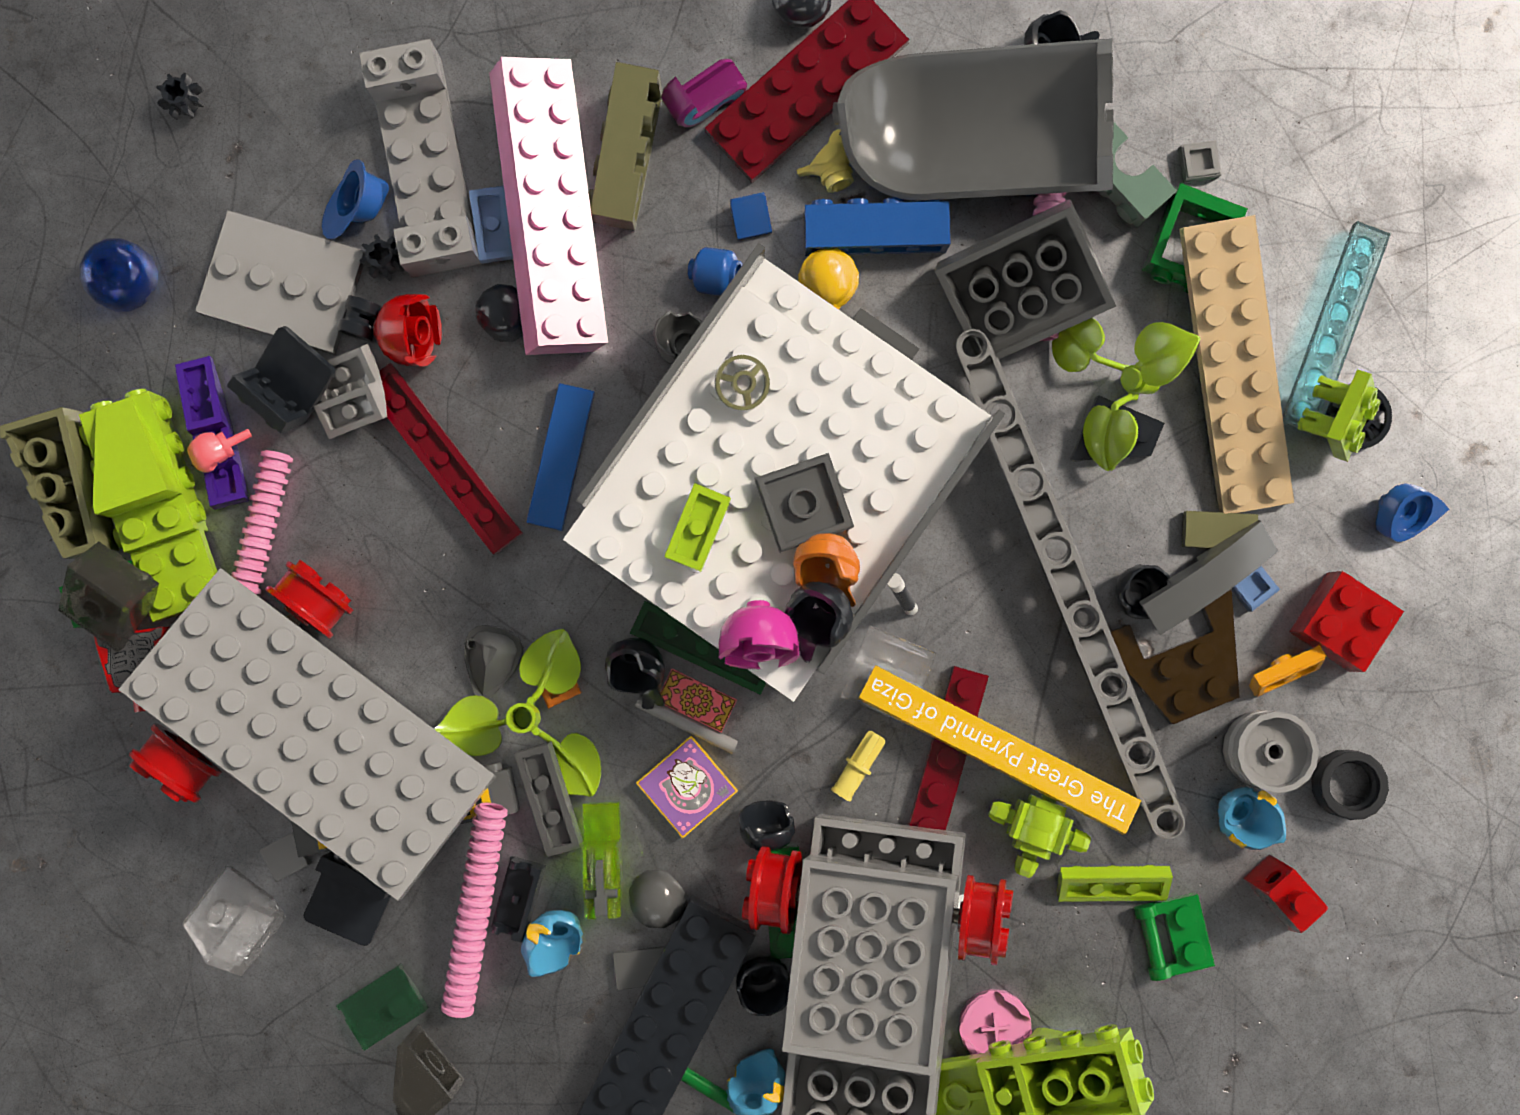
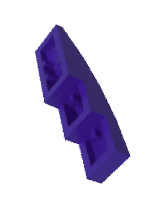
[175,356,250,510]

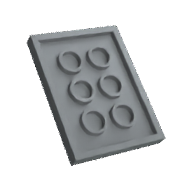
[195,210,366,355]

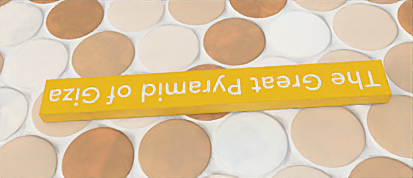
[859,665,1141,835]

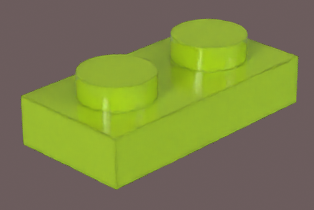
[664,483,731,572]

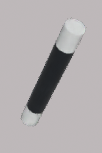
[887,573,918,615]

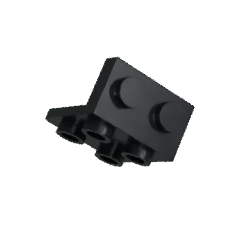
[227,326,335,433]
[303,851,391,946]

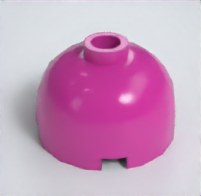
[719,600,799,669]

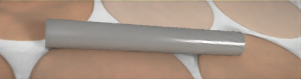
[635,694,738,754]

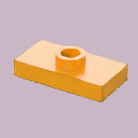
[1249,645,1326,697]

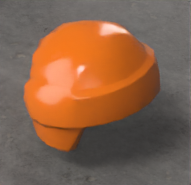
[793,533,860,607]

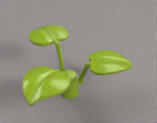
[1052,317,1201,471]
[435,629,601,797]

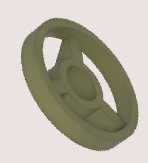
[714,355,770,410]

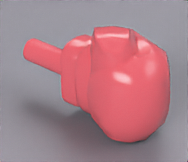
[187,429,252,473]

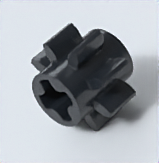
[156,73,204,120]
[359,234,404,281]

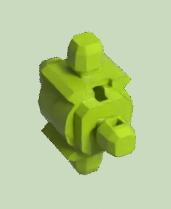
[988,794,1091,878]

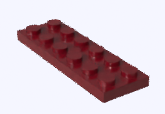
[705,0,910,183]

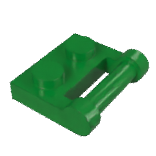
[1134,892,1215,981]

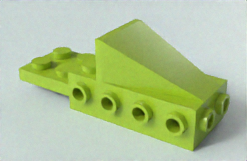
[79,389,217,622]
[936,1024,1154,1115]

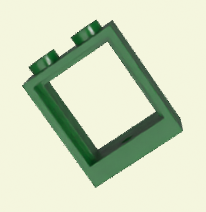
[1142,183,1248,293]

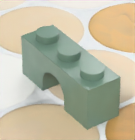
[1097,122,1177,228]

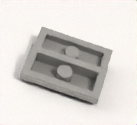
[314,344,387,439]

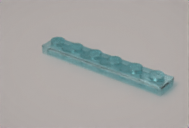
[1283,221,1391,435]

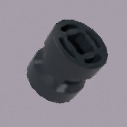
[337,295,382,342]

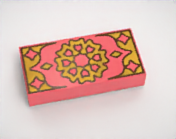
[660,668,737,732]

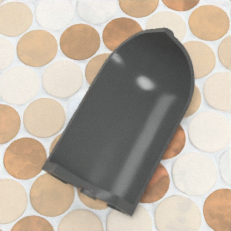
[833,38,1114,200]

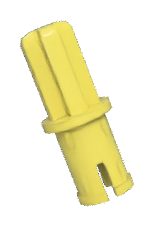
[831,730,886,802]

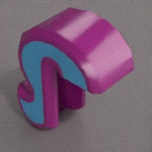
[661,58,747,128]

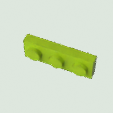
[1056,865,1173,902]

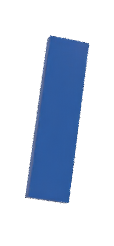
[526,383,595,531]

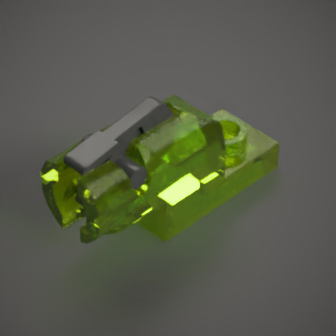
[582,801,623,920]

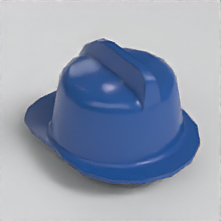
[322,159,389,239]

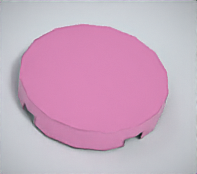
[958,989,1032,1055]

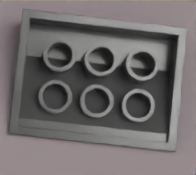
[935,199,1116,359]

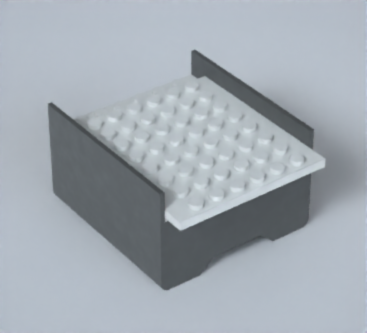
[563,243,1005,702]

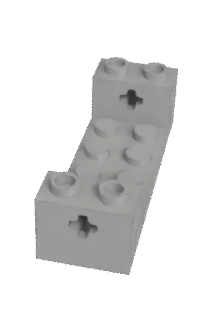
[359,39,481,278]

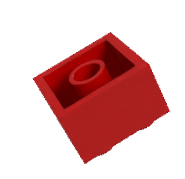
[1289,571,1404,672]

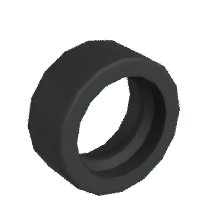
[1311,749,1389,820]

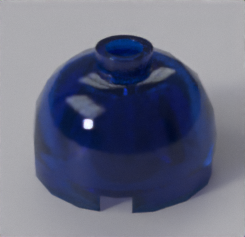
[79,238,158,312]

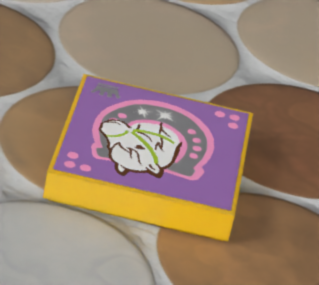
[636,735,738,838]

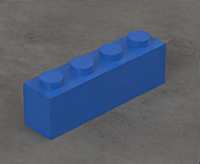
[804,197,951,256]

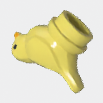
[796,129,854,193]

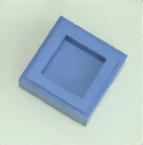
[1231,566,1280,612]

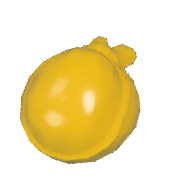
[798,248,859,310]

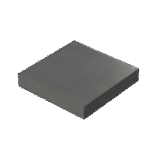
[754,453,854,553]

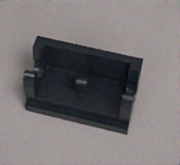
[491,856,546,942]

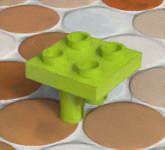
[1298,369,1380,462]

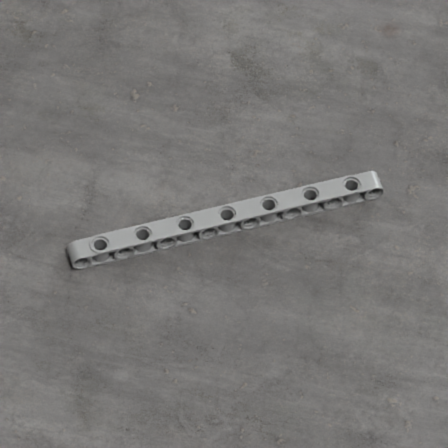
[956,329,1185,840]

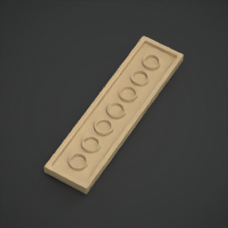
[1179,215,1294,514]

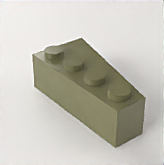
[588,62,662,231]
[0,407,119,560]

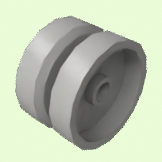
[1223,709,1319,793]

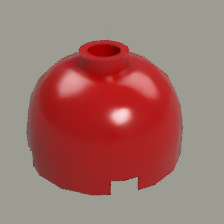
[373,294,442,366]

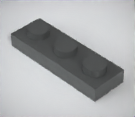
[514,741,584,857]

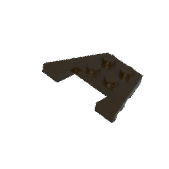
[1110,589,1240,724]

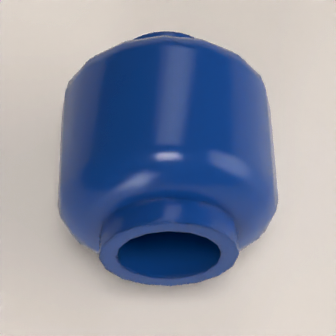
[688,247,743,296]

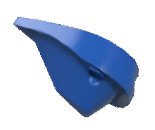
[1376,483,1450,542]

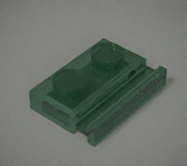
[336,963,429,1051]

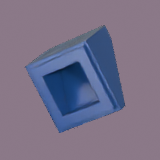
[730,192,772,240]

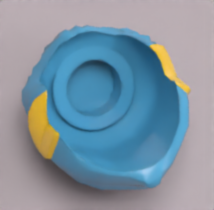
[1217,787,1286,850]
[521,910,583,977]
[726,1049,786,1115]

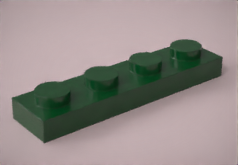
[630,601,766,695]

